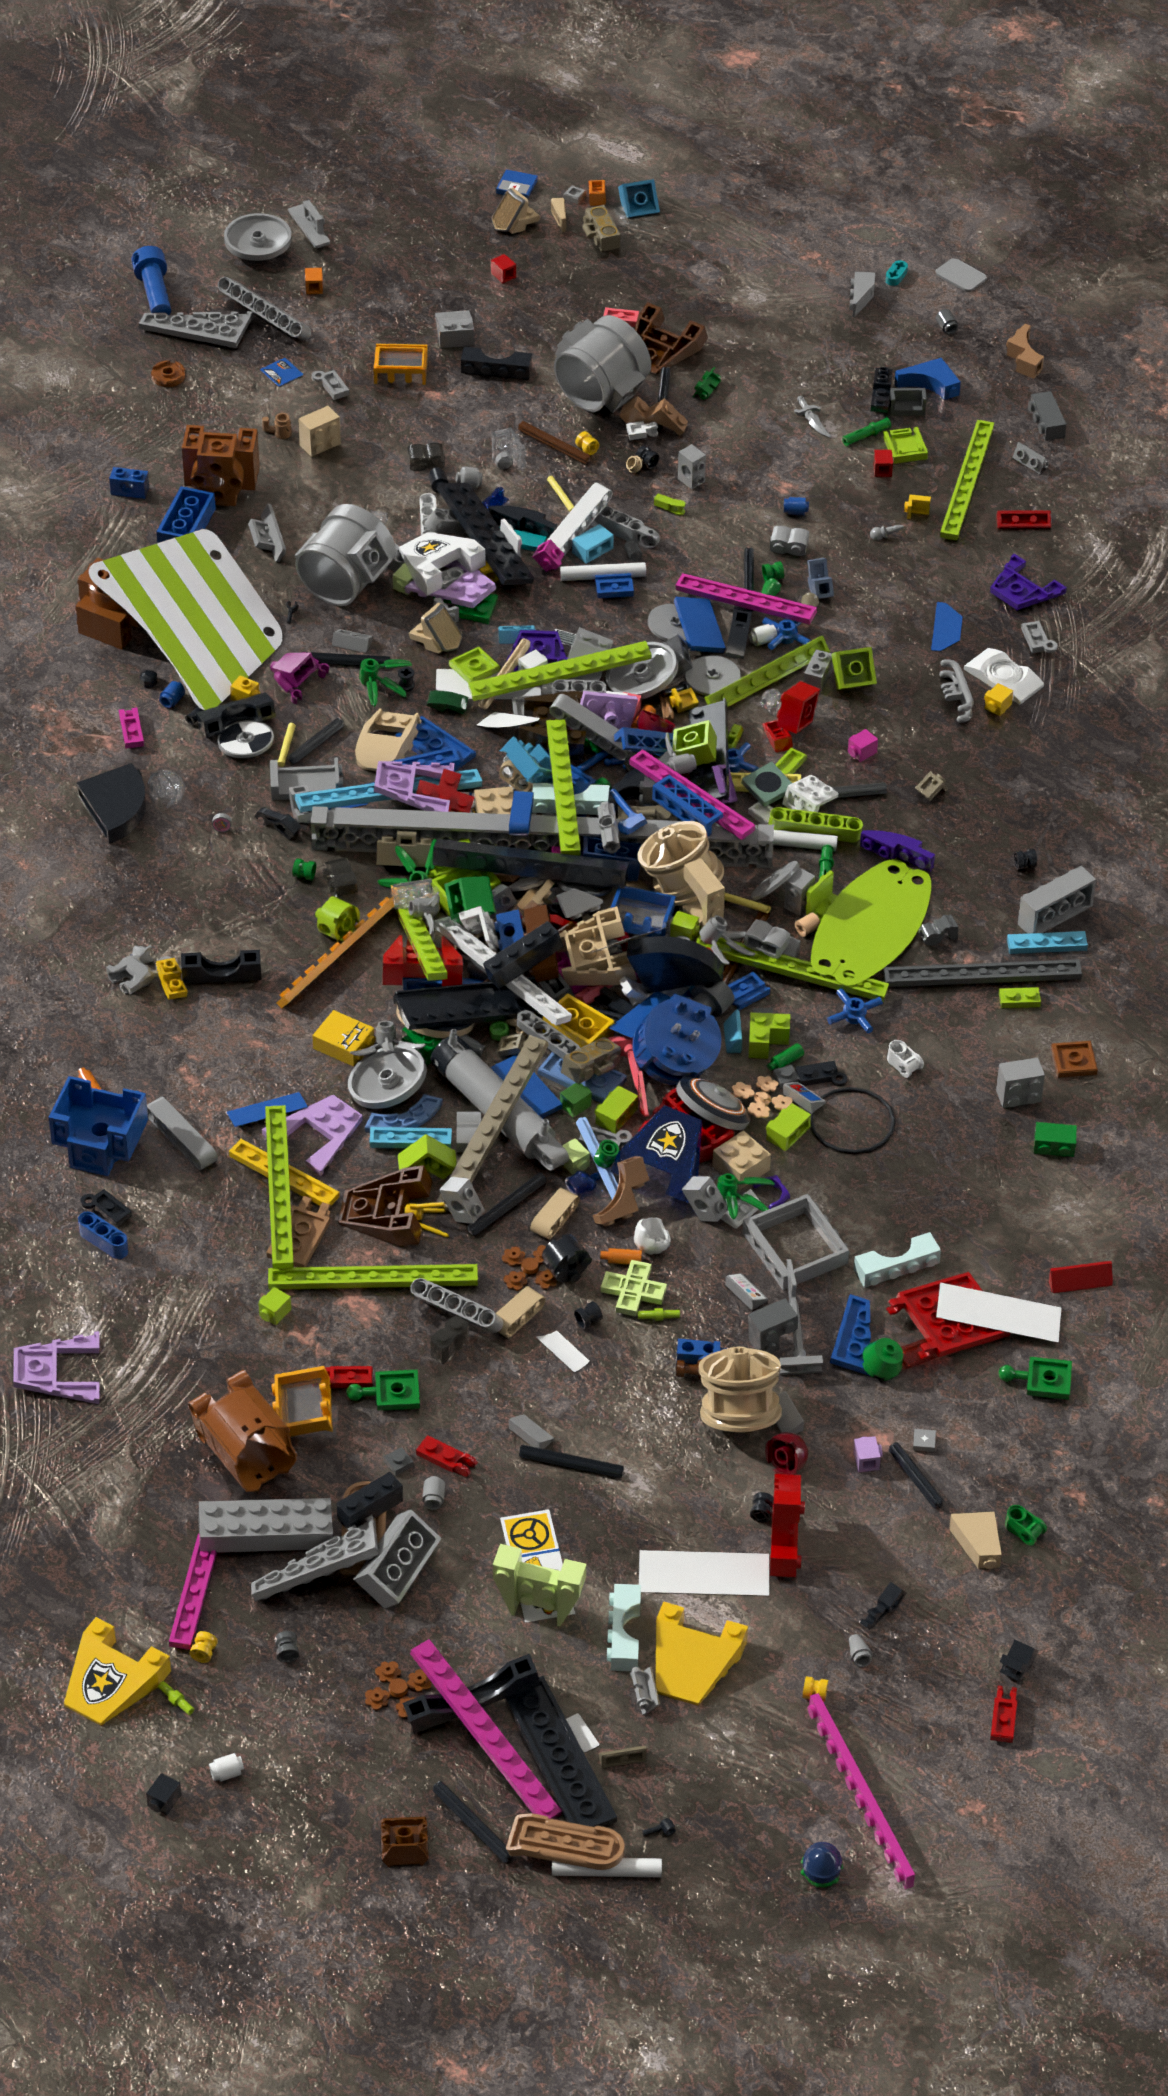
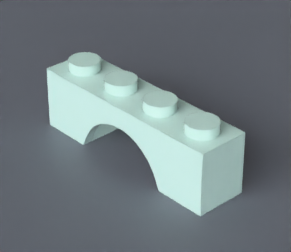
[532,783,610,815]
[854,1232,941,1288]
[607,1584,641,1671]

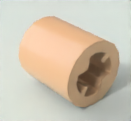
[795,913,820,937]

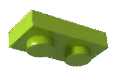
[999,987,1041,1008]

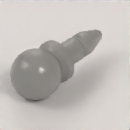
[870,525,904,541]

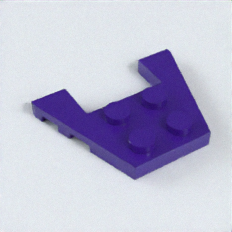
[990,554,1067,610]
[506,630,568,672]

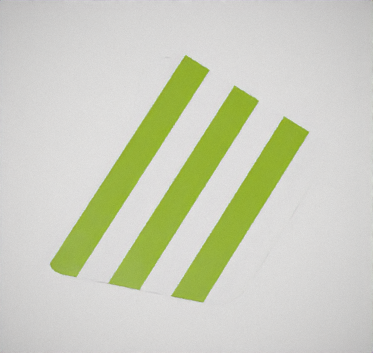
[89,529,282,710]

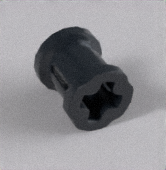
[398,667,415,692]

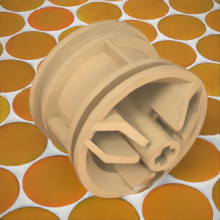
[638,821,724,906]
[699,1346,782,1433]

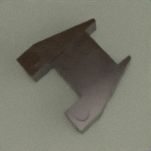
[519,691,586,760]

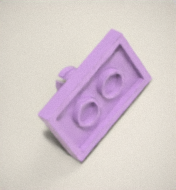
[580,691,638,730]

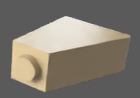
[950,1512,1001,1569]

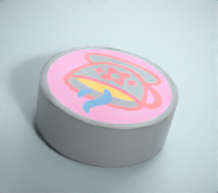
[212,813,232,832]

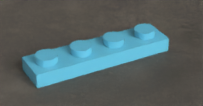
[1007,931,1088,954]
[370,1127,452,1148]

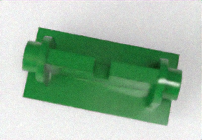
[692,367,721,400]

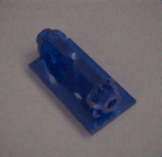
[482,487,509,512]

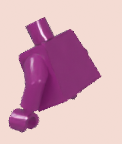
[270,652,329,704]

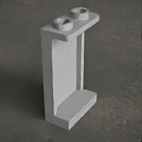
[270,757,343,800]

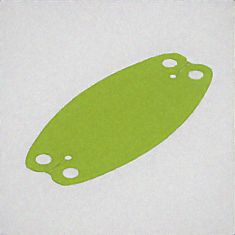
[811,859,931,986]

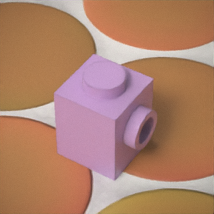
[853,1436,883,1472]

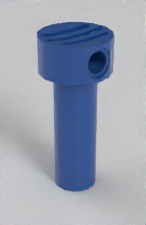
[131,246,171,315]

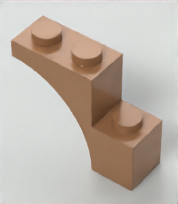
[1006,324,1044,379]
[620,396,688,435]
[593,1156,650,1226]

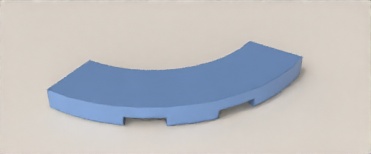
[365,1094,443,1133]

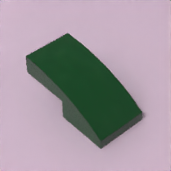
[426,690,469,714]

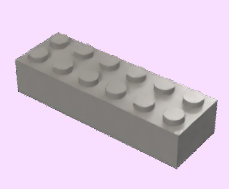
[199,1498,333,1553]

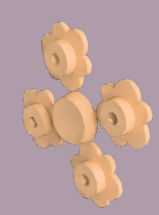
[731,1076,793,1118]

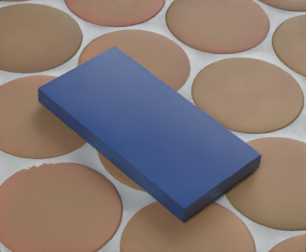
[674,597,726,653]
[396,716,476,772]
[490,1054,562,1118]

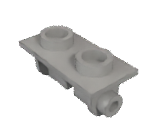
[1012,442,1049,474]
[630,1667,660,1716]

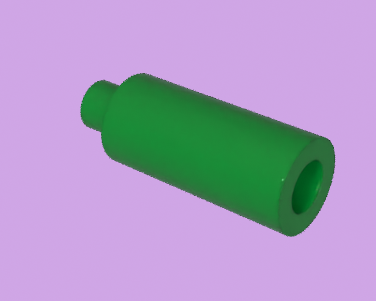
[767,1043,804,1071]

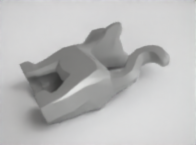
[106,945,172,994]

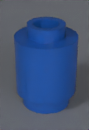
[783,497,809,516]
[159,681,185,708]

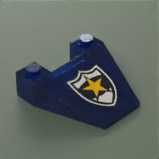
[610,1105,702,1204]

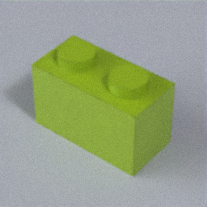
[594,1085,638,1134]
[766,1103,811,1151]

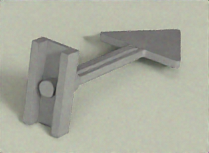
[779,1259,823,1375]

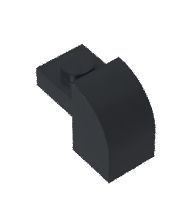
[1000,1639,1039,1682]

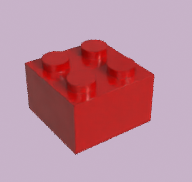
[777,681,820,734]

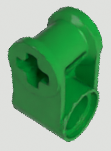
[1005,1505,1047,1546]

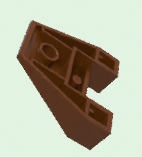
[635,302,708,375]
[338,1165,433,1246]

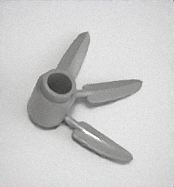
[665,732,696,775]
[408,892,440,940]
[699,915,755,965]
[350,1021,426,1056]

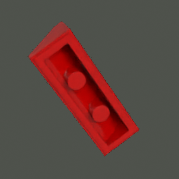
[996,510,1051,528]
[1049,1261,1113,1293]

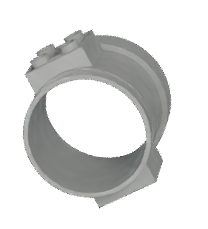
[554,315,651,413]
[294,504,396,606]

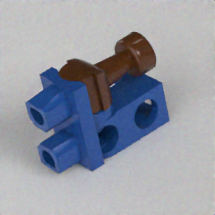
[676,1338,727,1380]

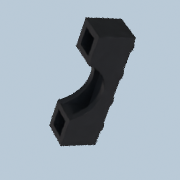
[461,347,532,380]
[196,692,276,738]
[590,768,645,819]
[181,950,262,984]

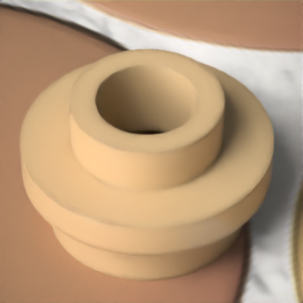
[626,456,642,473]

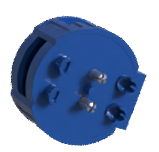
[633,994,721,1085]

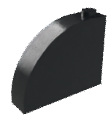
[76,763,146,844]
[627,936,724,993]

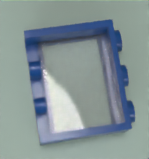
[611,886,676,937]

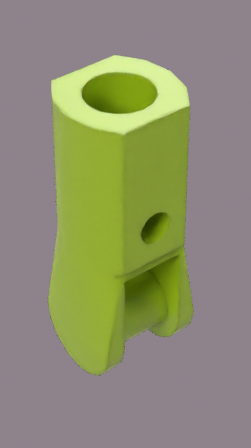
[654,493,686,516]
[728,724,744,749]

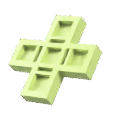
[601,1260,667,1316]

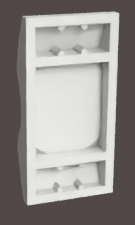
[964,648,1044,705]

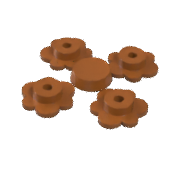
[502,1245,557,1291]
[365,1661,432,1718]

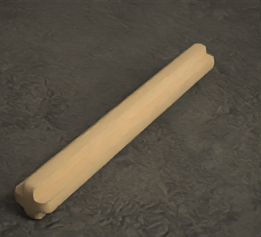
[479,638,531,710]

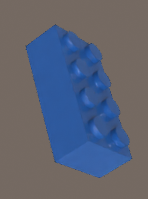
[156,486,216,543]

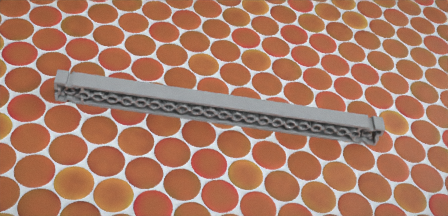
[311,806,774,868]

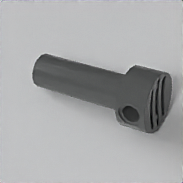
[691,981,734,1017]

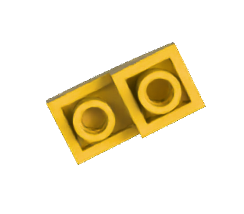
[156,958,188,1000]

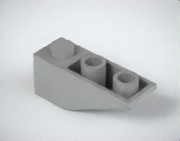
[849,272,875,317]

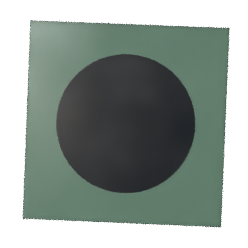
[741,762,792,807]

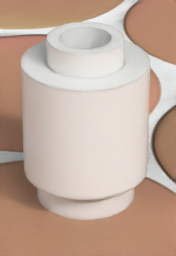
[749,624,777,646]
[209,1753,244,1782]

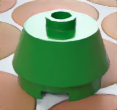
[862,1338,903,1381]

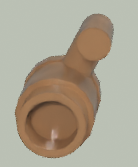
[262,413,292,439]

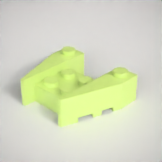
[493,1544,586,1626]

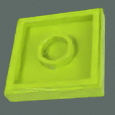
[449,647,500,683]

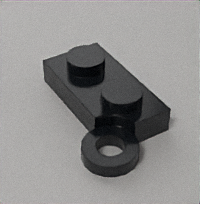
[795,1061,847,1086]
[80,1189,132,1227]

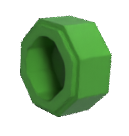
[489,1021,509,1041]

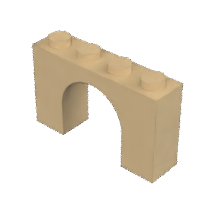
[682,858,725,938]

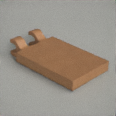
[266,1196,331,1267]

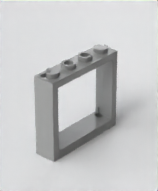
[742,1194,850,1290]

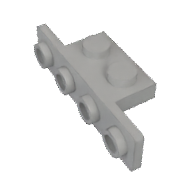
[288,200,330,248]
[248,503,286,562]

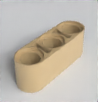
[499,760,533,792]
[530,1188,580,1240]
[490,1286,546,1338]

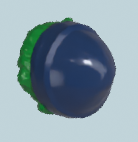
[800,1842,843,1888]

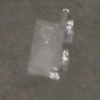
[492,427,527,476]
[391,879,433,909]

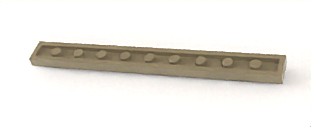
[436,1035,549,1211]

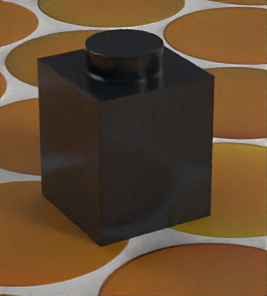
[146,1773,182,1815]

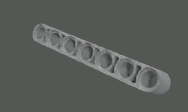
[218,277,311,341]

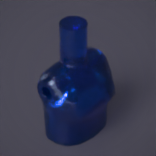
[565,1170,602,1195]

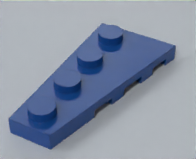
[829,1294,871,1376]

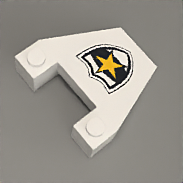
[399,532,486,596]

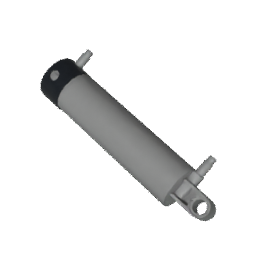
[431,1029,569,1171]

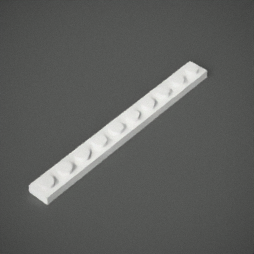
[434,916,572,1026]

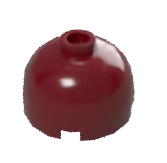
[637,710,675,733]
[765,1432,809,1475]

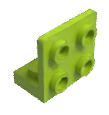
[805,870,837,922]

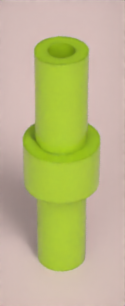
[638,1308,680,1321]
[158,1681,195,1715]

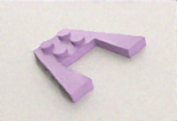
[405,560,496,608]
[374,761,455,812]
[262,1095,363,1176]
[13,1331,99,1404]

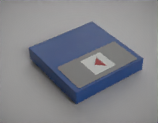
[496,169,538,199]

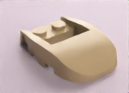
[355,708,422,771]

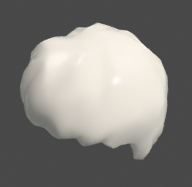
[634,1217,671,1255]

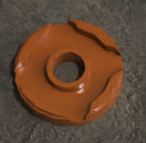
[151,360,186,387]

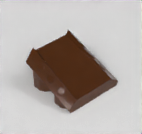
[381,1816,428,1868]

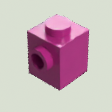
[848,729,878,762]

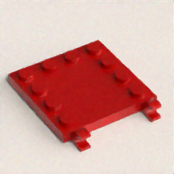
[886,1272,1011,1360]

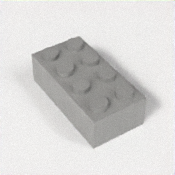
[1018,866,1096,934]
[354,1510,442,1608]

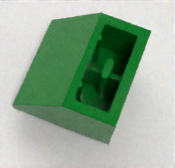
[444,876,496,926]

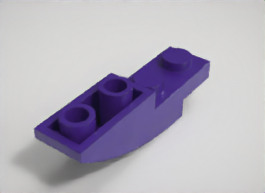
[860,830,935,872]

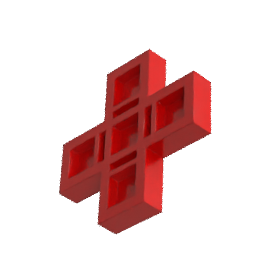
[416,769,475,813]

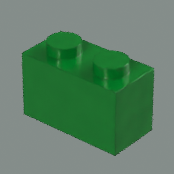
[1034,1122,1077,1157]

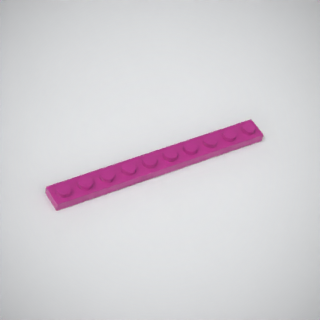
[410,1639,562,1819]
[807,1693,915,1890]

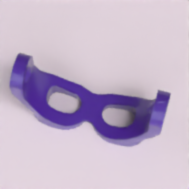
[753,1175,790,1209]

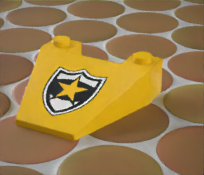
[64,1617,171,1726]

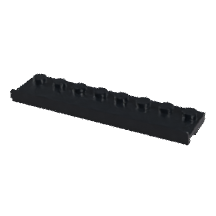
[689,698,729,801]
[393,977,543,1030]

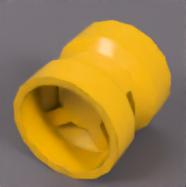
[575,431,599,455]
[189,1631,218,1663]
[802,1676,828,1702]

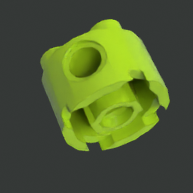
[315,896,360,942]

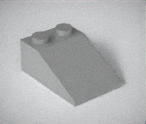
[435,310,474,348]
[565,627,613,681]

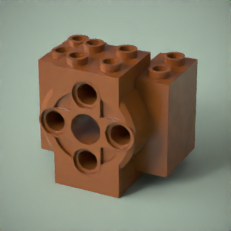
[182,425,260,506]
[75,557,140,650]

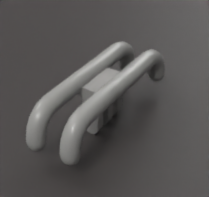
[940,659,974,723]

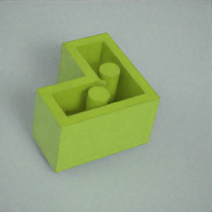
[748,1012,790,1059]
[398,1134,457,1179]

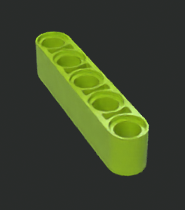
[768,807,863,842]

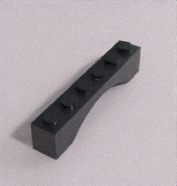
[403,1653,541,1734]

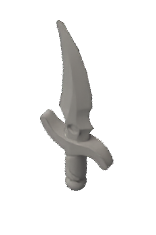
[794,396,832,437]

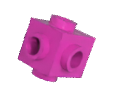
[532,539,565,572]

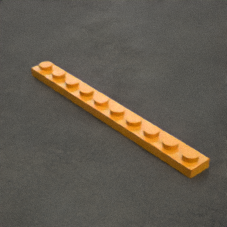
[276,883,412,1009]

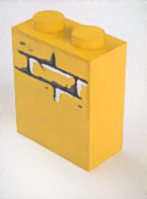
[312,1010,376,1067]

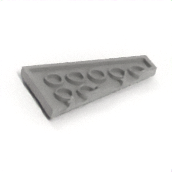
[139,311,253,348]
[251,1515,379,1601]

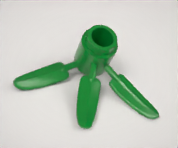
[359,658,412,707]
[377,839,437,895]
[717,1173,775,1220]

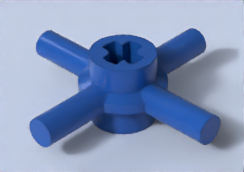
[762,617,811,650]
[728,742,759,773]
[827,988,883,1033]

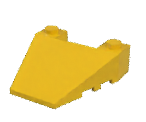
[655,1601,748,1706]

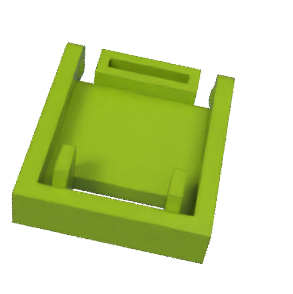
[883,427,928,464]

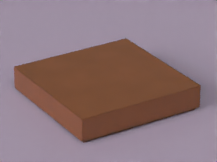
[1051,1041,1098,1078]

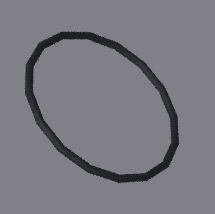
[810,1087,896,1154]

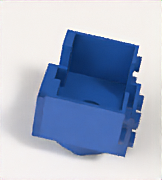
[48,1076,148,1176]

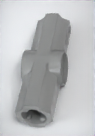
[597,801,620,854]

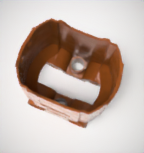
[188,1369,297,1492]

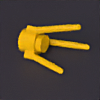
[404,1202,449,1237]

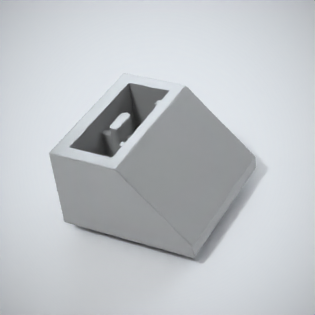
[556,888,603,920]

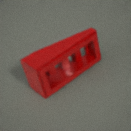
[762,719,793,753]

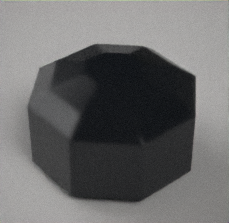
[139,670,158,687]

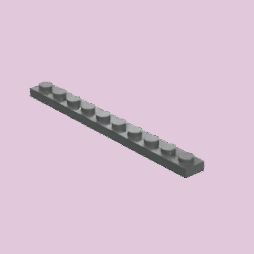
[884,959,1082,987]

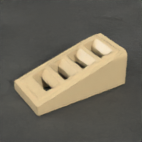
[551,198,566,232]

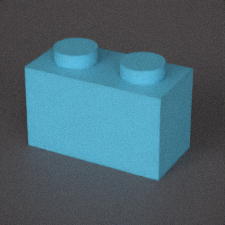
[572,524,614,564]

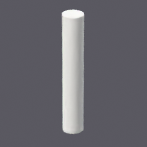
[560,562,646,581]
[773,830,838,851]
[552,1858,662,1877]

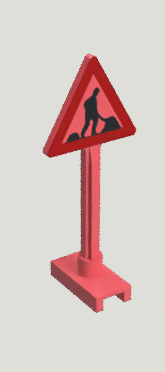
[608,1035,649,1117]

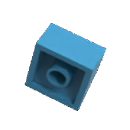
[618,179,660,218]

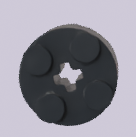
[542,1234,592,1283]

